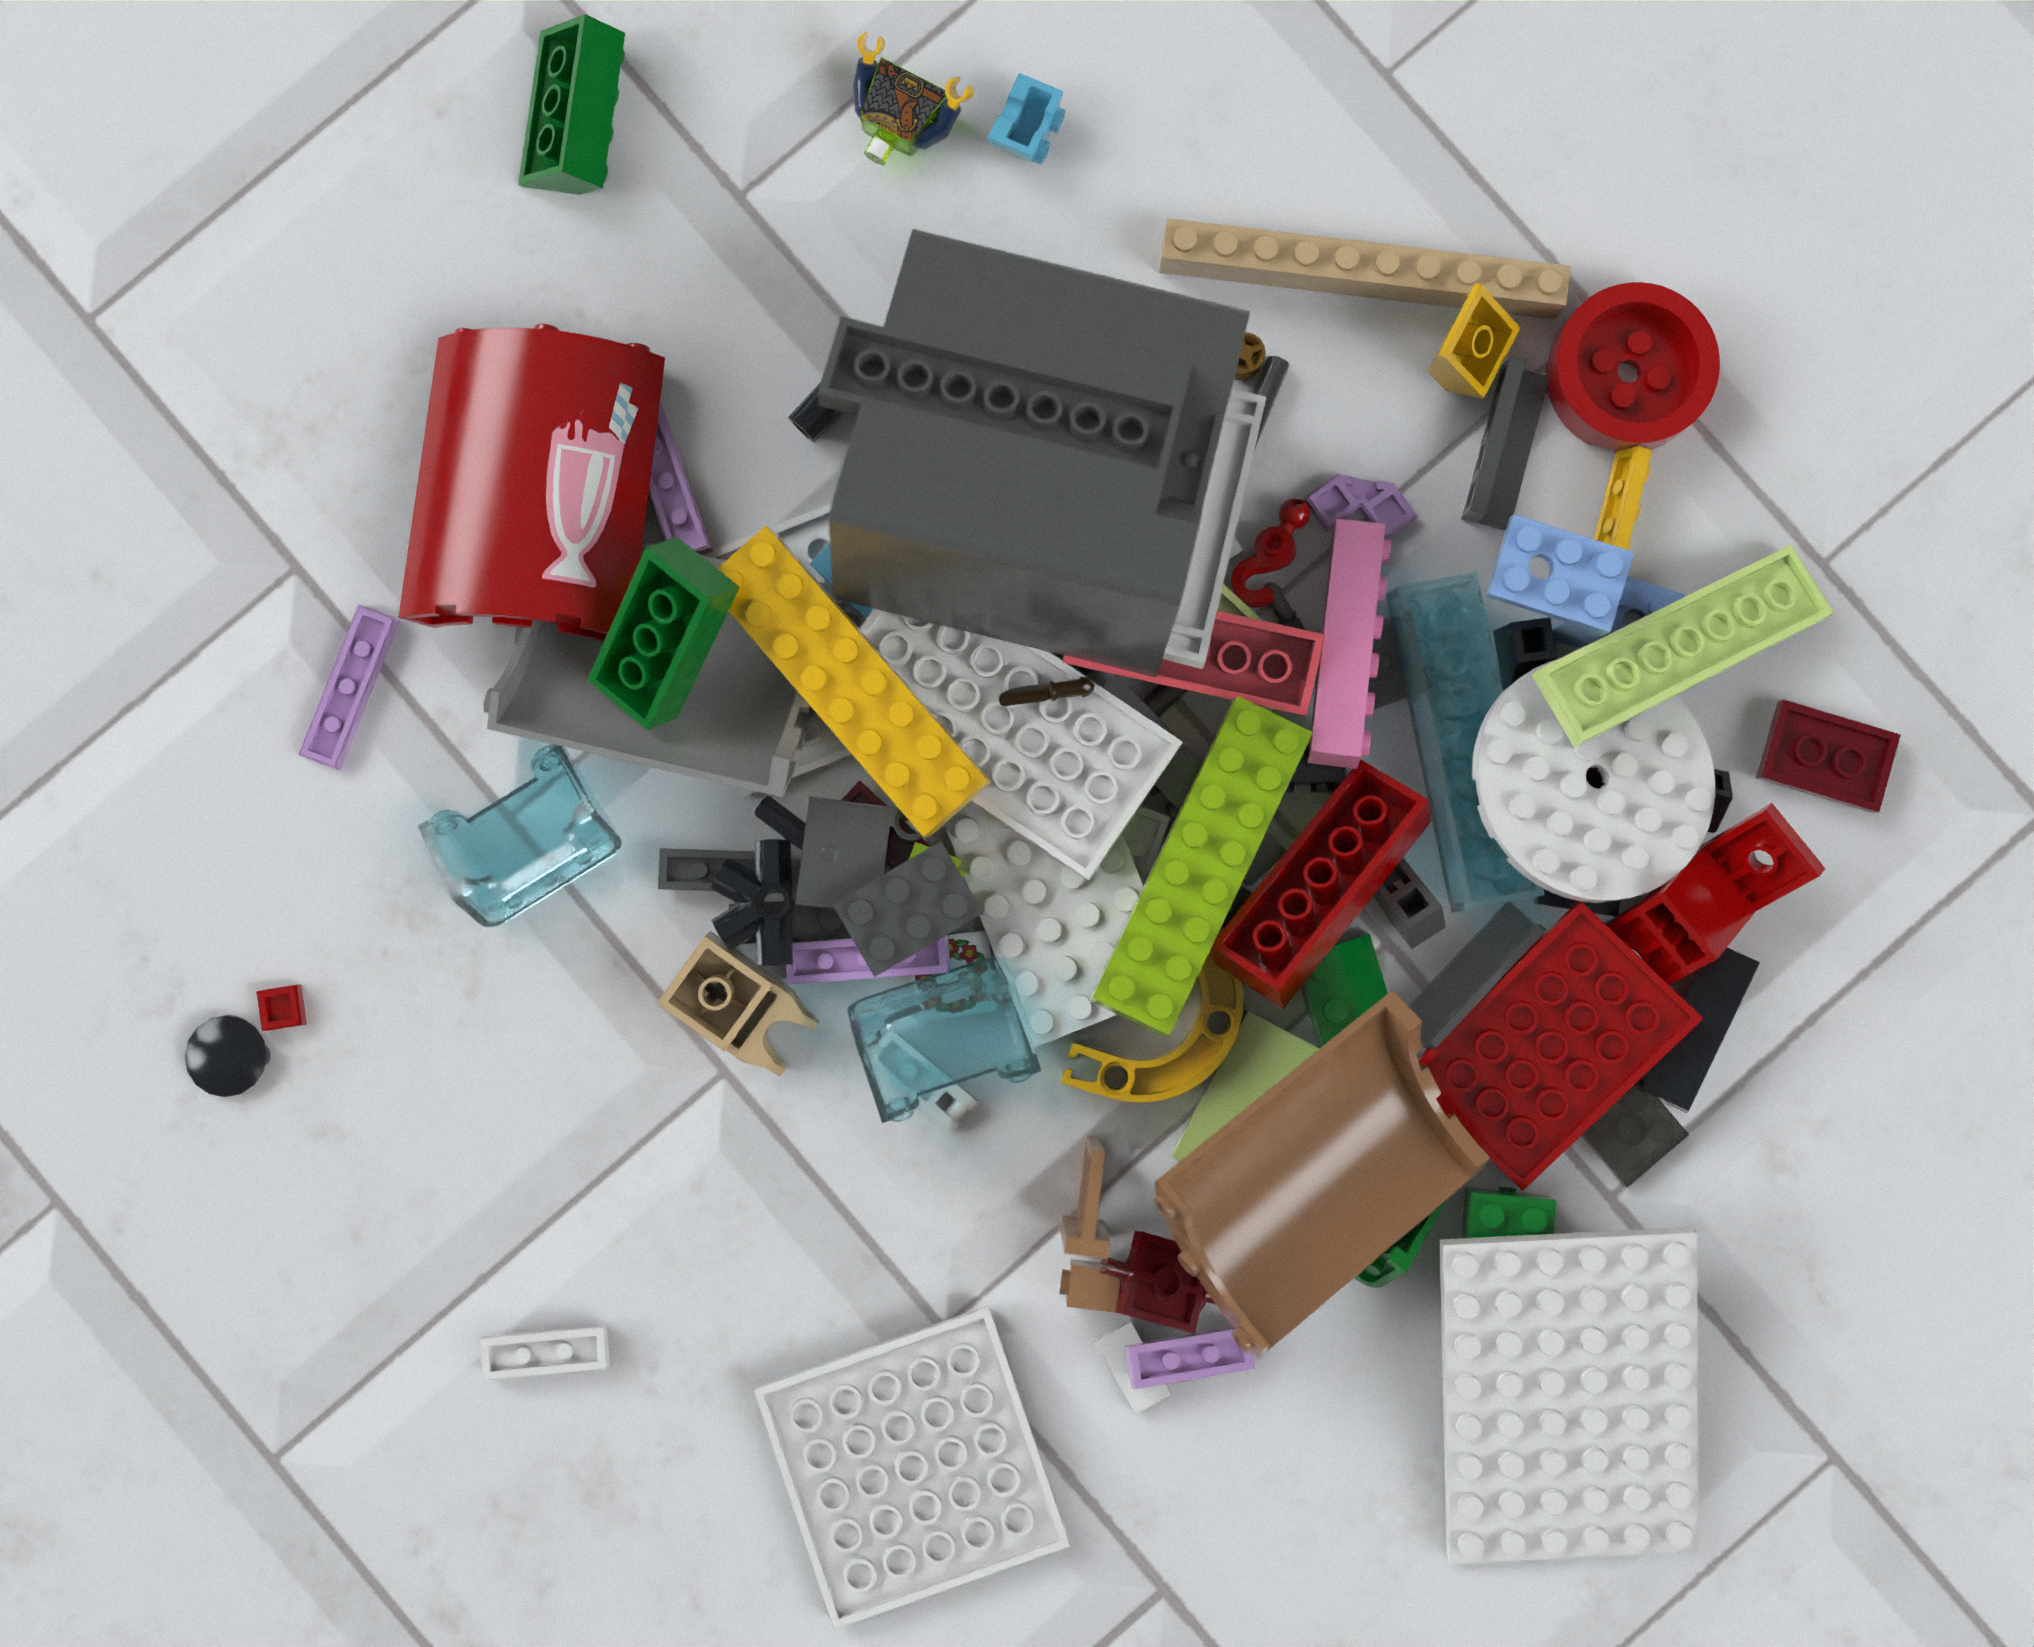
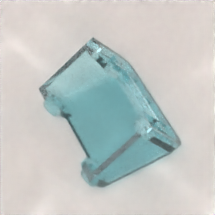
[418,744,622,927]
[847,957,1041,1123]

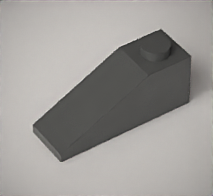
[1373,858,1446,949]

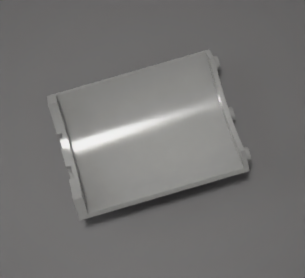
[483,541,839,797]

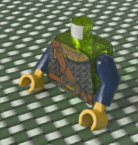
[853,31,974,165]

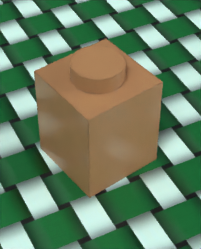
[1059,1259,1121,1313]

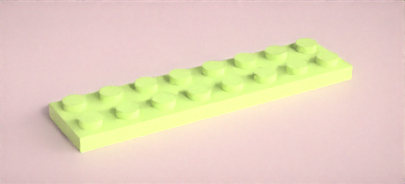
[1531,545,1834,748]

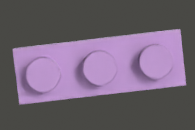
[1125,1328,1255,1389]

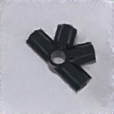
[710,839,795,966]

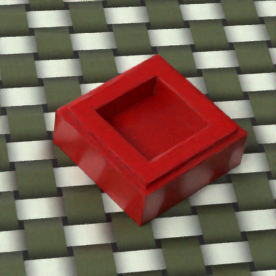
[256,984,307,1031]

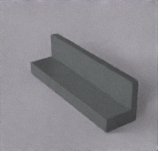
[1461,356,1548,530]
[1408,902,1546,1050]

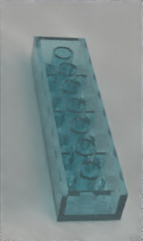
[1386,572,1544,913]

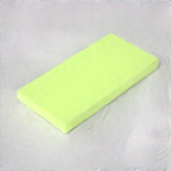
[1171,1011,1319,1161]

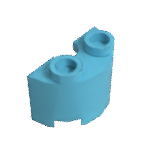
[988,73,1066,165]

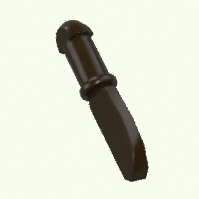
[999,677,1094,706]

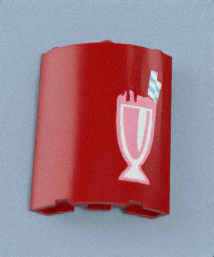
[398,324,665,643]

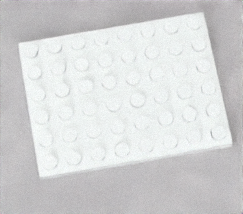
[1440,1227,1699,1564]

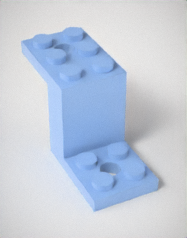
[1485,514,1685,648]

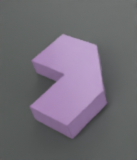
[1303,474,1417,539]

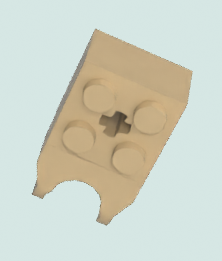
[656,931,820,1076]

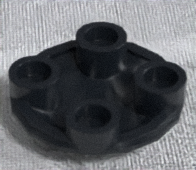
[185,1015,271,1097]

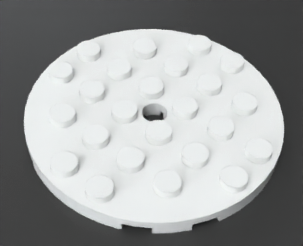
[1472,659,1715,903]

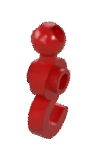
[1231,498,1311,608]

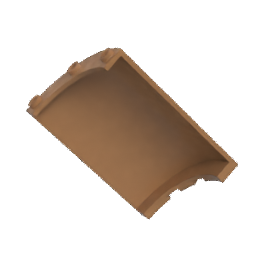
[1153,990,1490,1359]

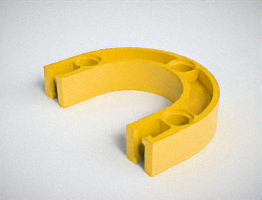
[1060,933,1244,1103]

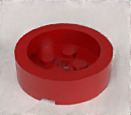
[1545,282,1720,453]

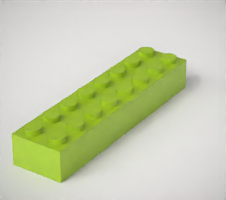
[1088,696,1313,1037]

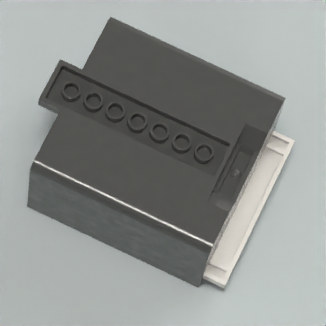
[818,229,1266,678]

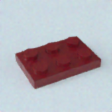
[1756,699,1901,813]

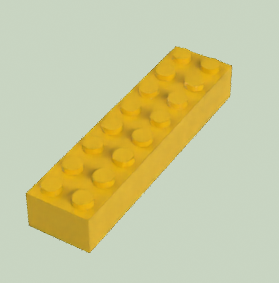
[717,525,992,837]

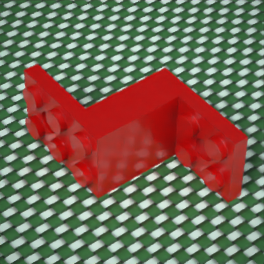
[1605,803,1826,985]

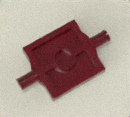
[1100,1231,1216,1334]

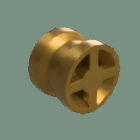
[1234,332,1266,380]

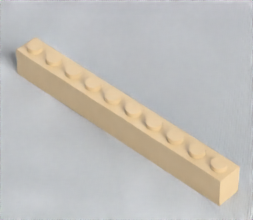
[1159,218,1571,319]

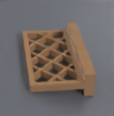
[1061,1136,1110,1259]

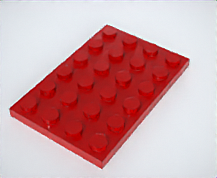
[1417,901,1704,1191]

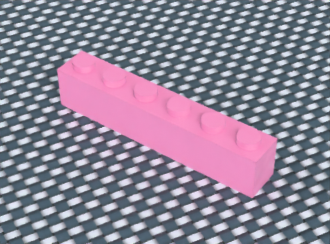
[1307,519,1391,769]

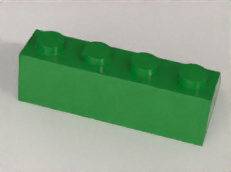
[518,14,625,195]
[1301,934,1388,1049]

